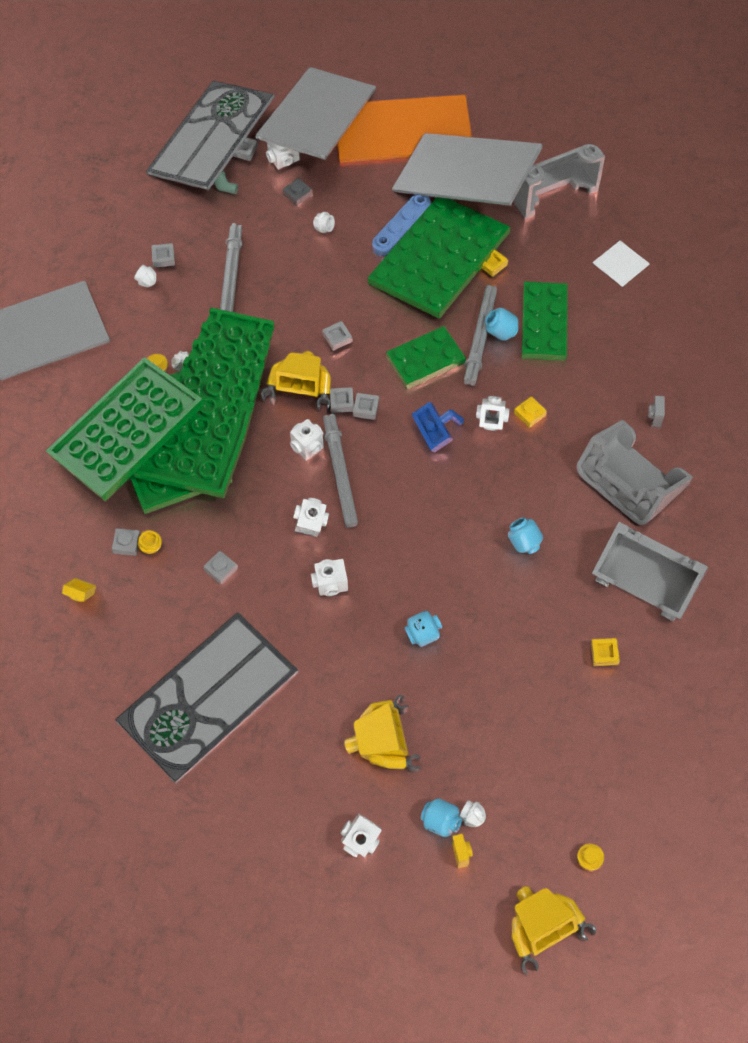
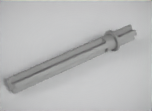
[220,223,243,312]
[464,285,497,386]
[323,414,358,528]

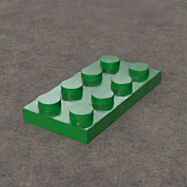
[521,281,568,361]

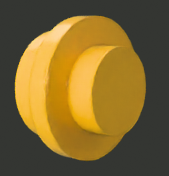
[147,354,168,371]
[138,530,162,554]
[577,844,604,871]

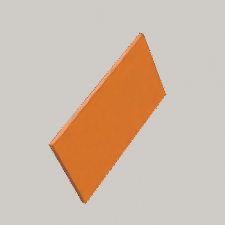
[338,95,472,163]

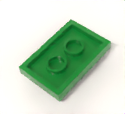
[386,326,466,389]

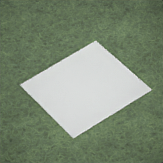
[592,241,650,287]

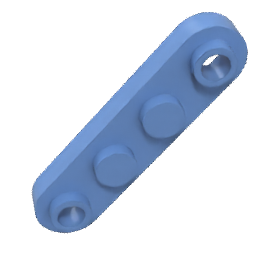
[372,195,431,256]

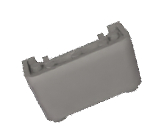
[513,144,605,219]
[577,420,693,525]
[592,522,708,621]

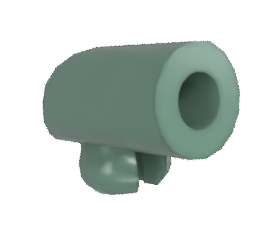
[214,171,238,195]

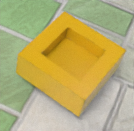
[481,249,508,277]
[514,396,547,428]
[62,578,96,602]
[591,638,620,666]
[452,834,473,868]

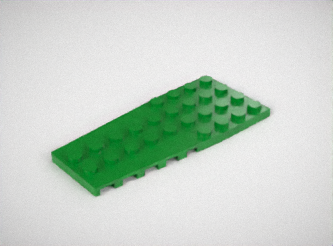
[134,308,275,498]

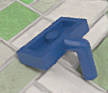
[412,402,464,453]

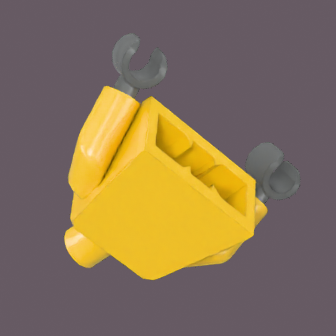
[261,351,331,412]
[344,695,422,773]
[512,886,596,975]

